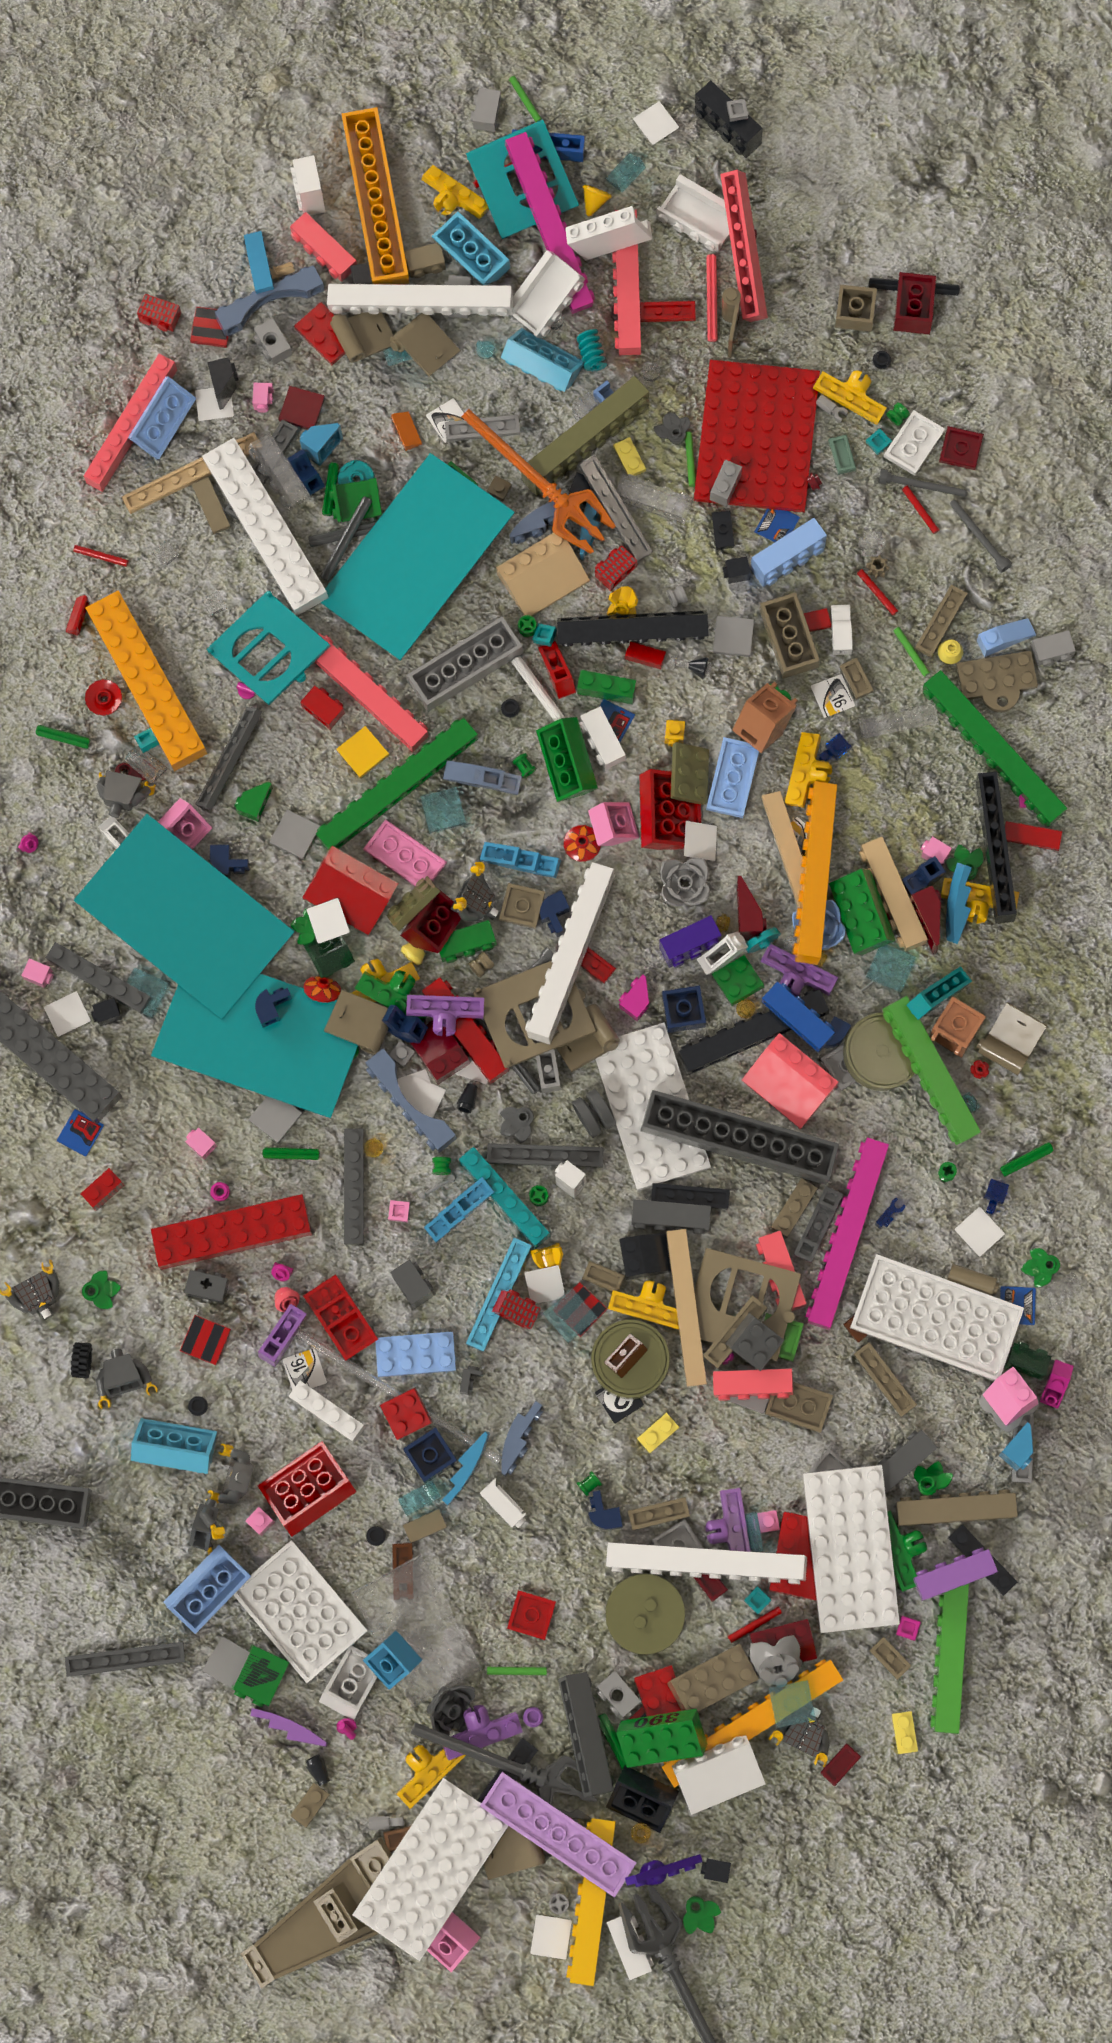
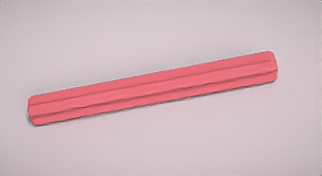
[706,254,718,342]

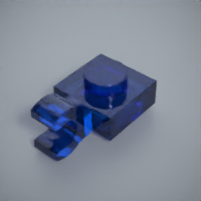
[818,733,852,761]
[984,1179,1009,1215]
[875,1198,906,1230]

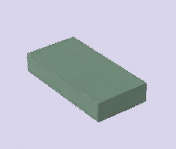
[828,434,856,475]

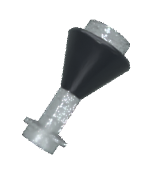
[670,655,713,679]

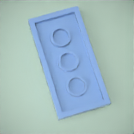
[128,376,196,459]
[706,737,759,818]
[375,1332,456,1377]

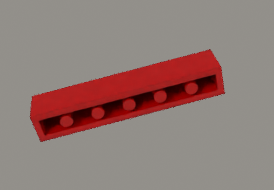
[422,978,509,1084]

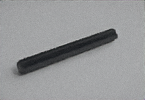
[868,278,960,296]

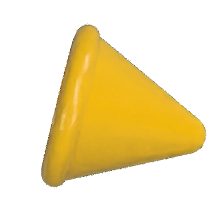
[583,185,612,217]

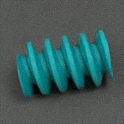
[576,329,607,372]

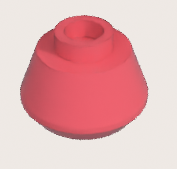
[274,1287,300,1312]

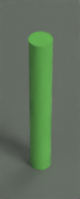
[509,76,542,123]
[685,432,696,487]
[893,627,930,677]
[487,1667,547,1675]

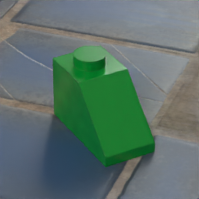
[235,782,273,822]

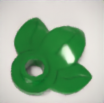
[946,844,983,881]
[290,909,316,945]
[1021,1248,1060,1287]
[82,1271,121,1309]
[914,1461,953,1496]
[683,1896,721,1934]

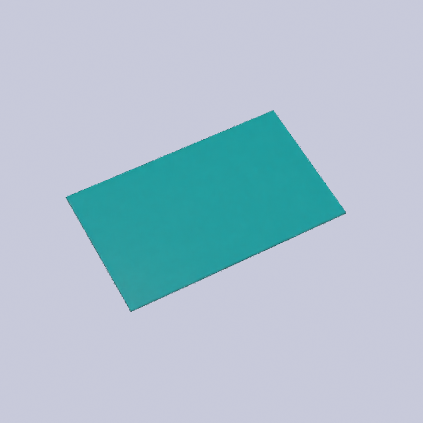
[321,453,515,661]
[73,814,295,1019]
[151,974,358,1118]

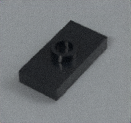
[711,511,735,550]

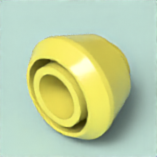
[938,639,963,664]
[401,943,425,965]

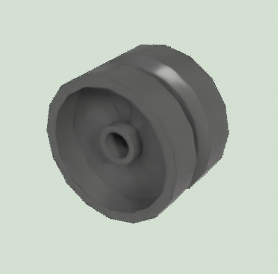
[571,1088,616,1138]

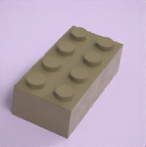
[759,592,820,679]
[667,1644,759,1712]

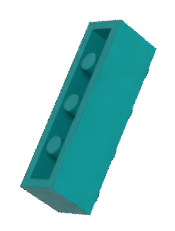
[906,966,972,1020]

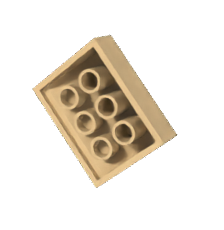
[496,533,590,616]

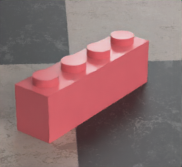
[290,212,357,282]
[756,1231,807,1311]
[713,1369,794,1401]

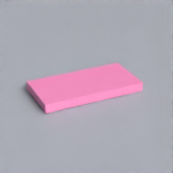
[363,819,447,887]

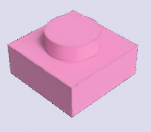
[388,1200,410,1222]
[757,1510,780,1533]

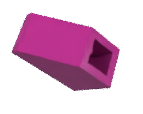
[619,975,649,1022]
[1040,1359,1074,1409]

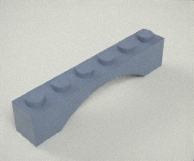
[215,265,324,336]
[365,1048,457,1153]

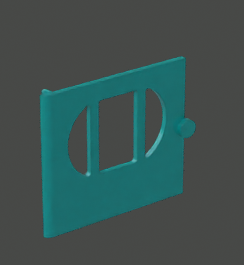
[466,119,579,239]
[206,591,330,705]

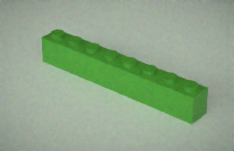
[882,996,981,1145]
[930,1584,969,1734]

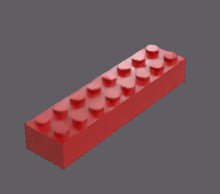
[151,1194,312,1270]

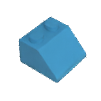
[300,423,343,466]
[998,1422,1033,1471]
[363,1631,422,1690]

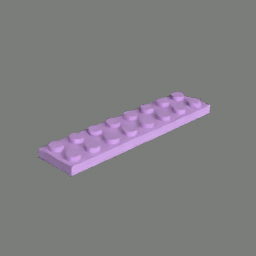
[480,1772,636,1898]

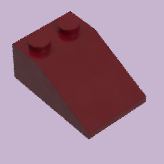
[893,272,936,335]
[736,876,767,940]
[910,885,942,954]
[409,1020,470,1085]

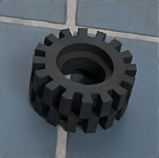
[71,1342,93,1378]

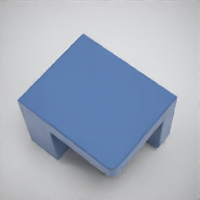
[593,380,614,405]

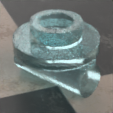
[476,340,495,359]
[962,1092,981,1113]

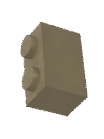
[404,243,446,278]

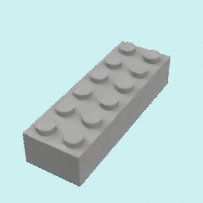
[407,616,523,712]

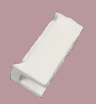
[98,816,129,849]
[697,931,748,975]
[480,1478,527,1529]

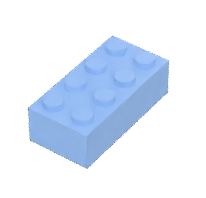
[751,518,827,587]
[164,1545,251,1634]

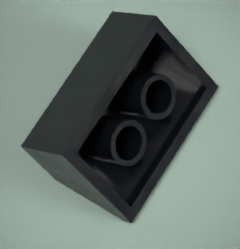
[606,1765,679,1833]

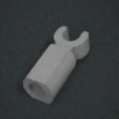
[816,394,848,423]
[369,1816,404,1830]

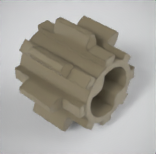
[866,555,890,579]

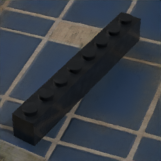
[557,610,709,647]
[976,772,1017,924]
[679,989,829,1075]

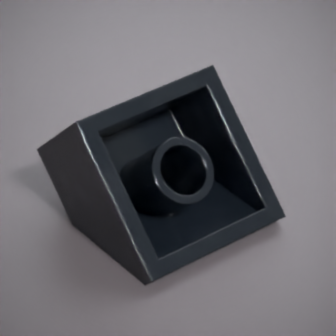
[207,357,239,410]

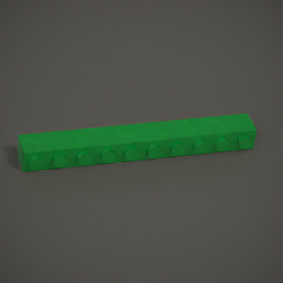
[922,670,1067,827]
[316,718,479,851]

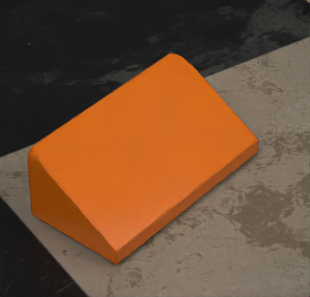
[391,411,422,451]

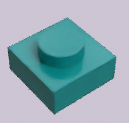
[866,428,892,455]
[532,623,557,647]
[134,728,160,753]
[744,1586,772,1615]

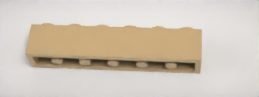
[859,837,928,952]

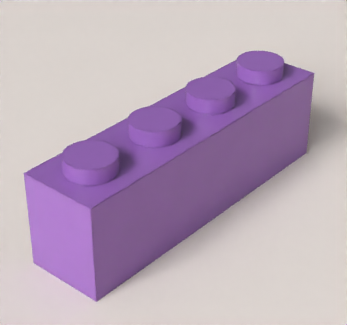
[913,1547,998,1601]

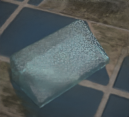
[605,153,646,192]
[383,348,413,366]
[398,1480,442,1516]
[745,1512,763,1552]

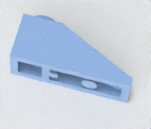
[977,618,1036,657]

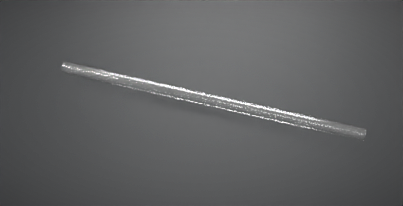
[295,1328,502,1465]

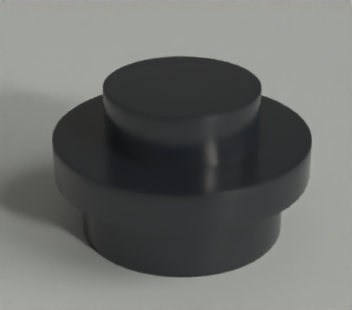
[872,351,891,369]
[501,699,520,718]
[188,1396,208,1416]
[366,1526,386,1546]

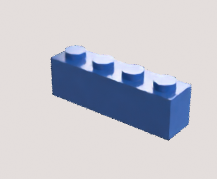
[512,129,585,162]
[761,981,835,1053]

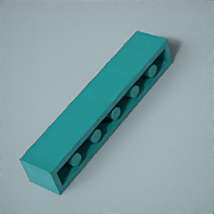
[459,1147,550,1249]

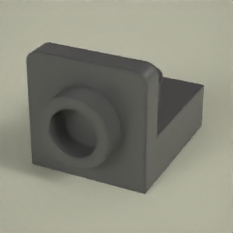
[460,1366,483,1395]

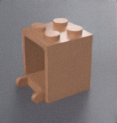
[732,682,798,753]
[929,996,986,1058]

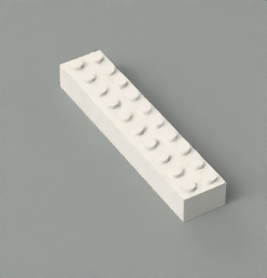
[202,438,329,616]

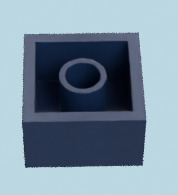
[662,985,706,1033]
[403,1427,458,1484]

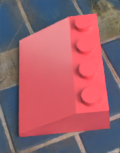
[741,1033,839,1130]

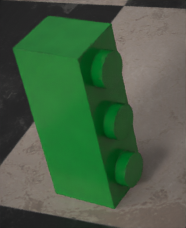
[577,670,636,705]
[439,920,497,963]

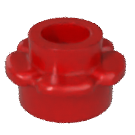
[970,1060,989,1079]

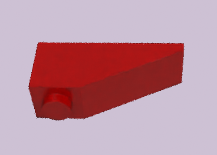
[538,641,576,699]

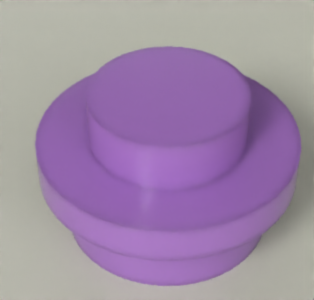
[523,1707,543,1727]

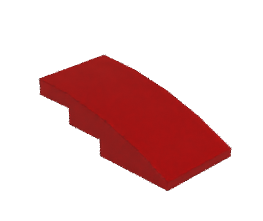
[303,1274,378,1361]

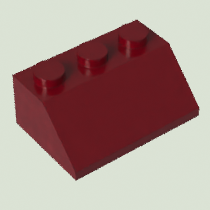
[400,888,461,953]
[749,1619,817,1662]

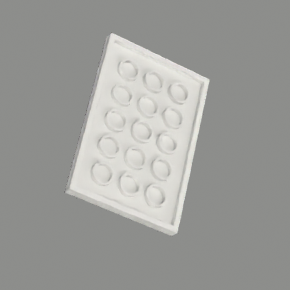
[234,1540,368,1684]

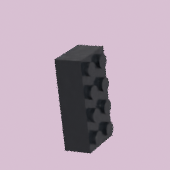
[695,80,763,158]

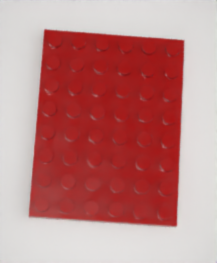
[694,360,820,513]

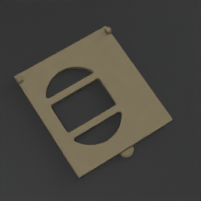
[473,961,596,1068]
[694,1248,801,1361]

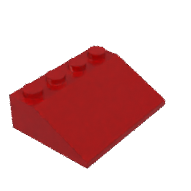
[639,769,701,850]
[302,846,399,935]
[257,1441,357,1537]
[769,1512,817,1601]

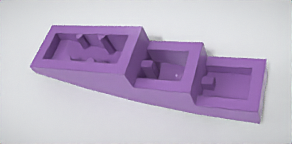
[250,1708,328,1747]

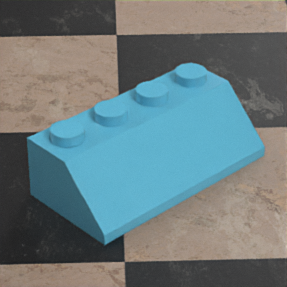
[432,211,511,286]
[501,328,584,392]
[131,1418,217,1474]

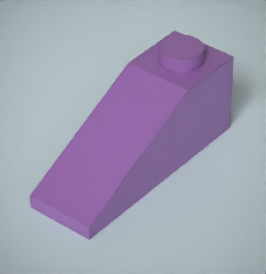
[258,1304,307,1367]

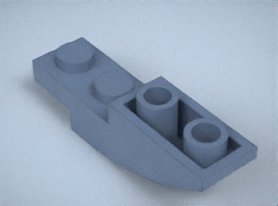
[509,501,556,544]
[443,761,522,795]
[501,1401,544,1477]

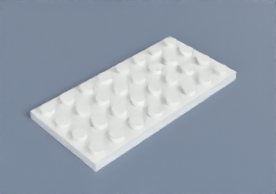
[595,1023,711,1191]
[850,1254,1024,1381]
[803,1465,900,1633]
[352,1778,508,1962]

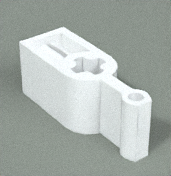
[831,605,852,655]

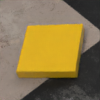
[336,726,389,779]

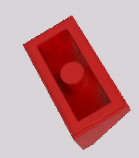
[66,595,90,636]
[625,642,666,670]

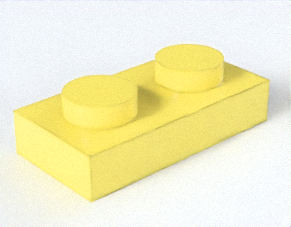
[613,437,646,479]
[637,1413,679,1454]
[891,1711,918,1754]

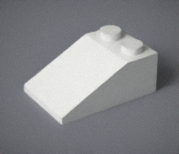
[319,1645,378,1720]

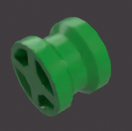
[886,402,910,426]
[518,615,537,638]
[432,1157,451,1175]
[529,1185,549,1207]

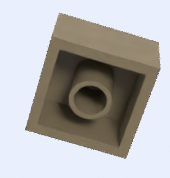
[835,285,877,332]

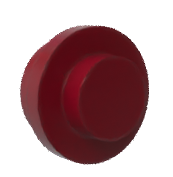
[807,473,822,491]

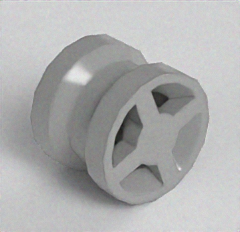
[667,585,688,608]
[549,1894,569,1914]

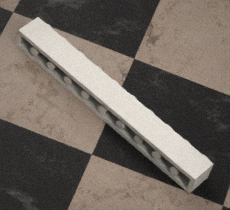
[327,284,513,316]
[525,862,615,1044]
[606,1543,807,1584]

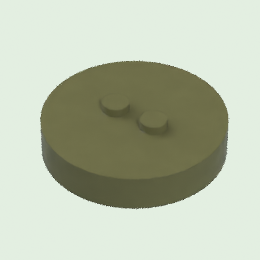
[843,1012,915,1091]
[591,1320,670,1399]
[605,1574,685,1655]

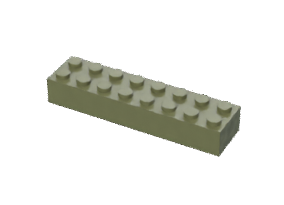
[521,376,649,496]

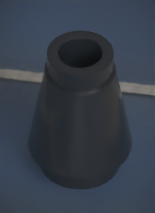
[457,1083,478,1113]
[305,1754,330,1786]

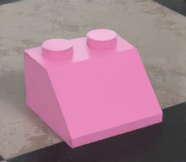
[158,798,212,849]
[588,802,639,846]
[983,1367,1038,1426]
[427,1912,481,1972]

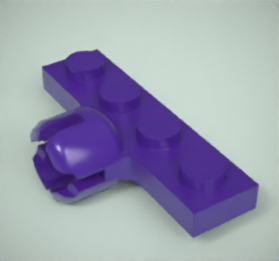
[625,1854,703,1887]

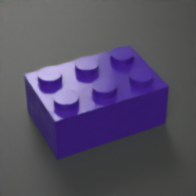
[659,915,722,968]

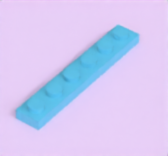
[466,1238,532,1352]

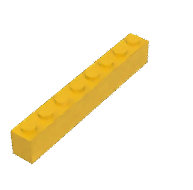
[566,1818,616,1986]

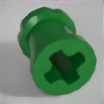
[512,753,537,778]
[938,1162,957,1182]
[576,1471,602,1497]

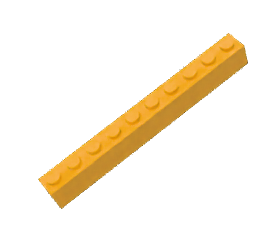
[792,781,837,965]
[661,1659,843,1788]

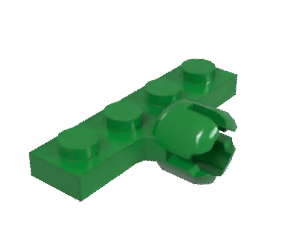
[354,970,427,1022]
[887,1510,927,1592]

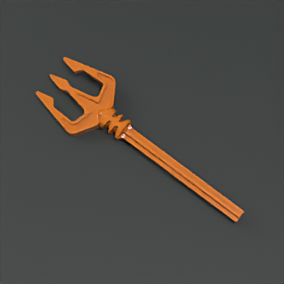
[461,409,616,554]

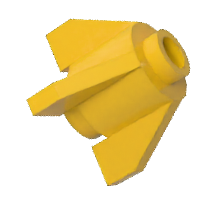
[607,586,638,615]
[530,1243,563,1269]

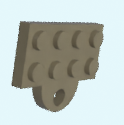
[956,650,1038,713]

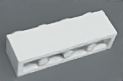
[289,1381,365,1443]

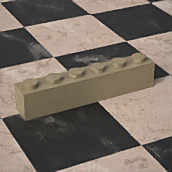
[896,1490,1018,1527]

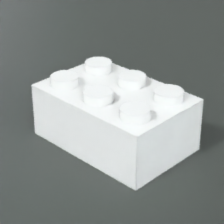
[290,156,325,216]

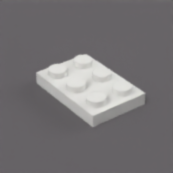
[884,410,945,476]

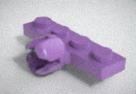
[761,944,838,997]
[406,995,484,1036]
[706,1488,751,1552]
[443,1705,523,1760]

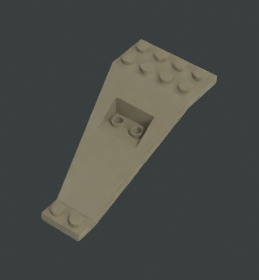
[240,1838,392,1989]

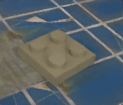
[499,883,545,929]

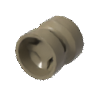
[468,951,495,978]

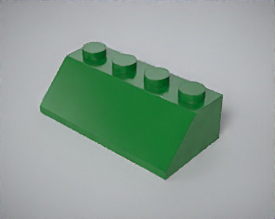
[536,717,598,802]

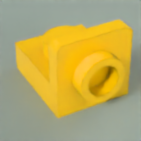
[665,720,685,747]

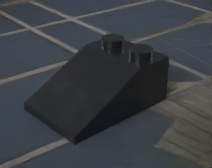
[619,1233,671,1280]

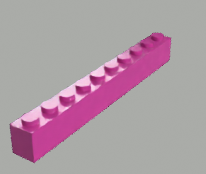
[505,132,595,314]
[805,1137,889,1330]

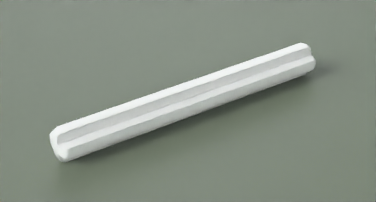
[512,656,565,722]

